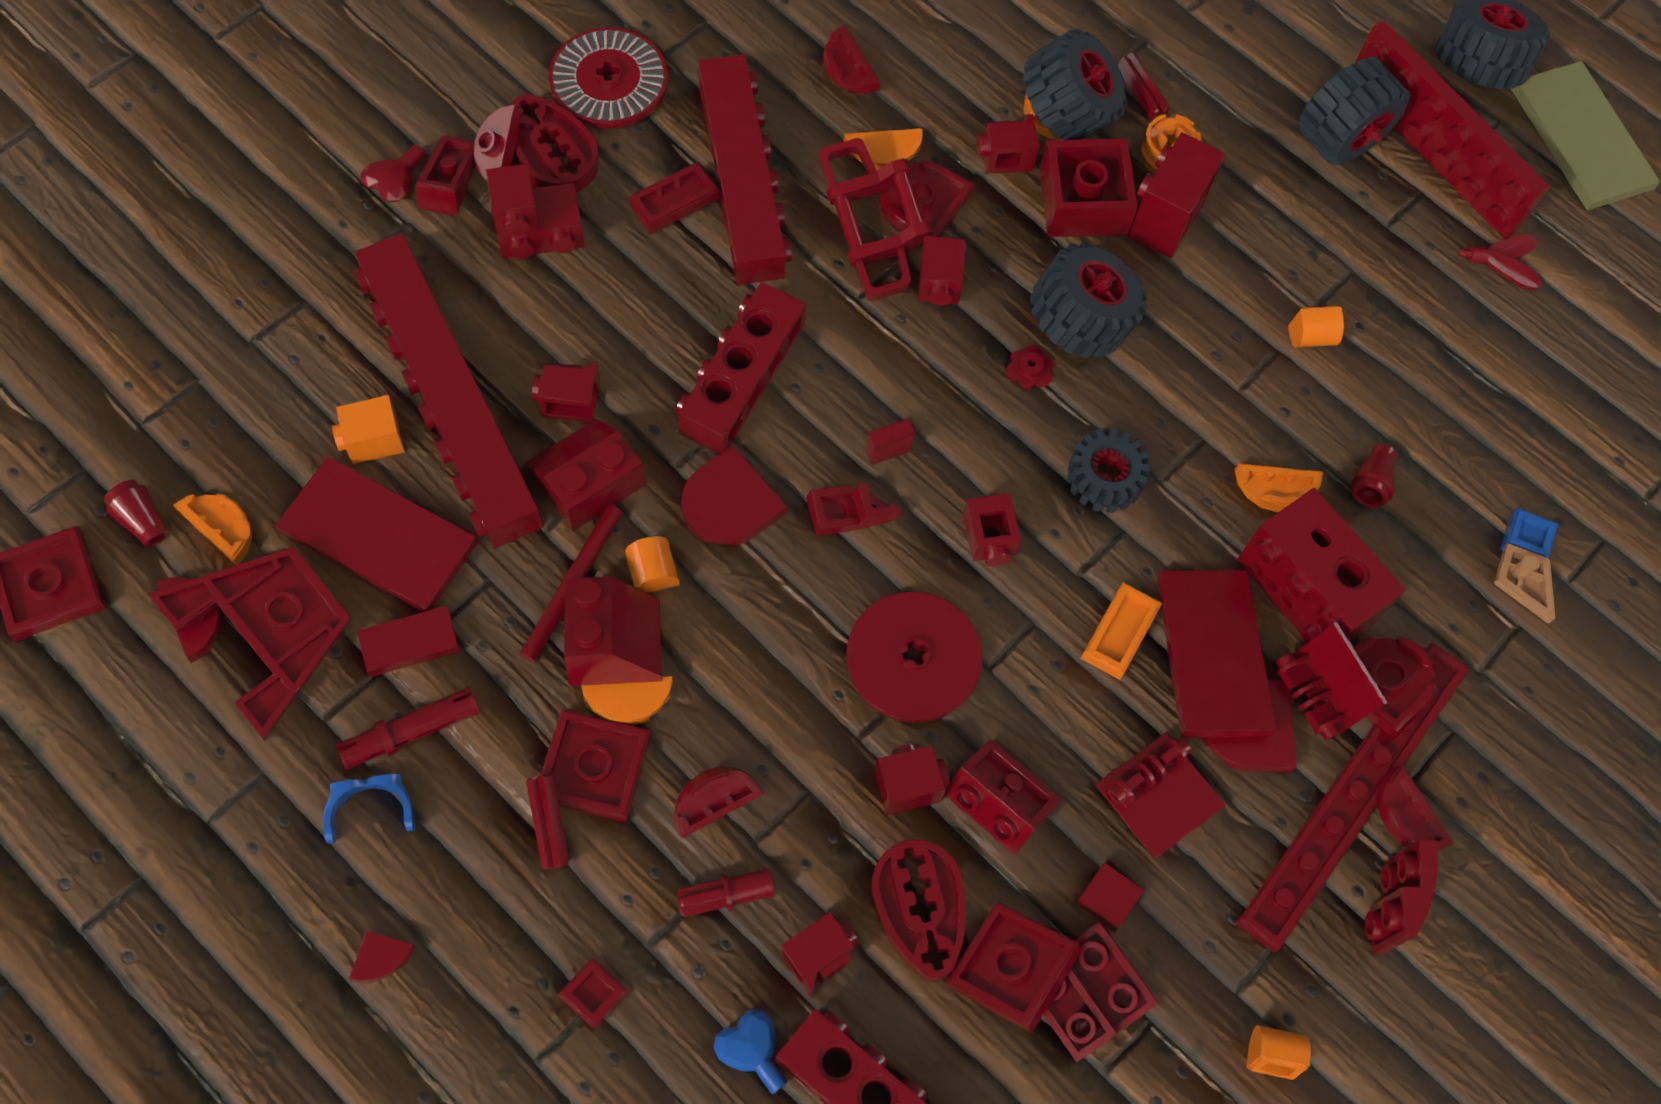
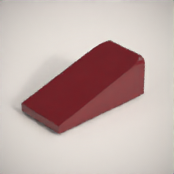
[415,135,476,216]

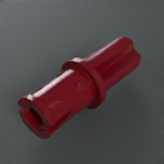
[677,868,775,917]

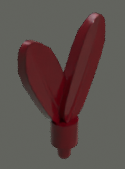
[1458,234,1542,290]

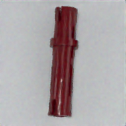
[335,686,480,771]

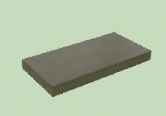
[1511,61,1660,211]

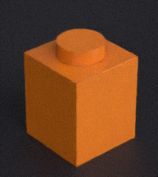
[332,395,405,465]

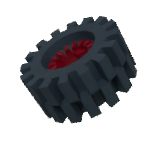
[1067,428,1151,513]

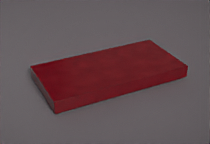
[275,456,478,612]
[1157,570,1277,738]

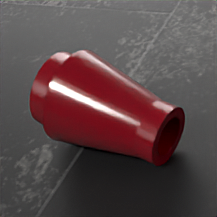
[1351,444,1398,508]
[104,479,169,548]

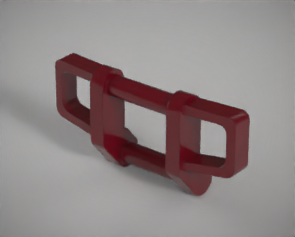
[819,138,934,301]

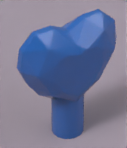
[713,1009,788,1095]

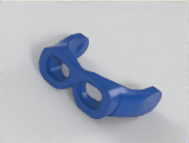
[323,774,415,844]

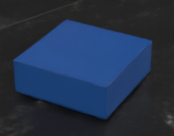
[1500,508,1558,558]

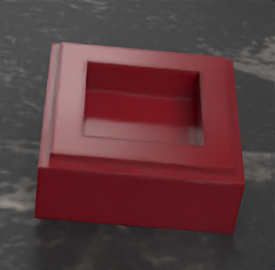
[866,419,915,465]
[1076,862,1144,932]
[558,957,629,1030]

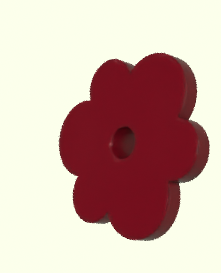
[1006,346,1053,390]

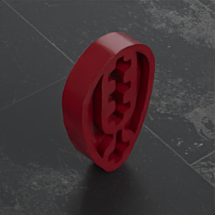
[511,94,599,192]
[870,840,966,982]

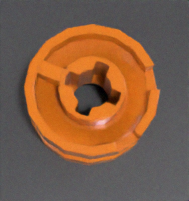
[1139,114,1201,174]

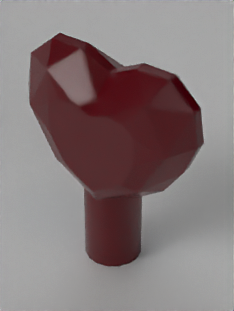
[361,144,426,202]

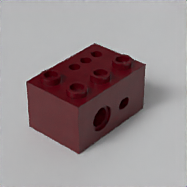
[1237,488,1406,645]

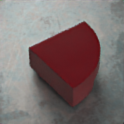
[348,931,416,983]

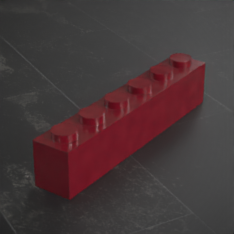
[698,55,792,285]

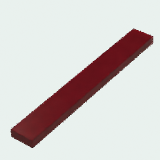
[1235,642,1470,953]

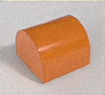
[1288,306,1344,348]
[625,536,680,593]
[1247,1025,1311,1080]

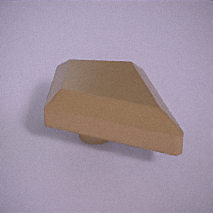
[1494,543,1556,623]

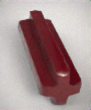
[1117,52,1170,121]
[526,774,569,870]

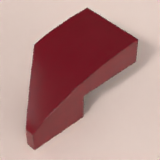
[806,481,901,536]

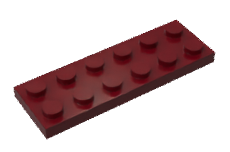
[1355,20,1550,240]

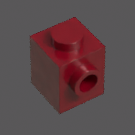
[917,236,966,305]
[874,744,949,815]

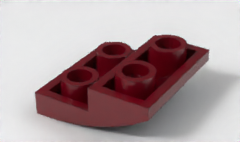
[1365,839,1438,955]
[1043,921,1160,1062]

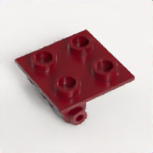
[1276,622,1388,741]
[1095,733,1226,860]

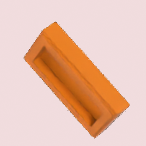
[1080,582,1162,680]

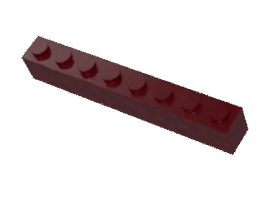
[353,233,543,549]

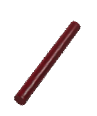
[519,505,623,663]

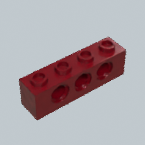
[675,282,806,454]
[775,1009,929,1104]

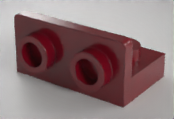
[945,739,1062,854]

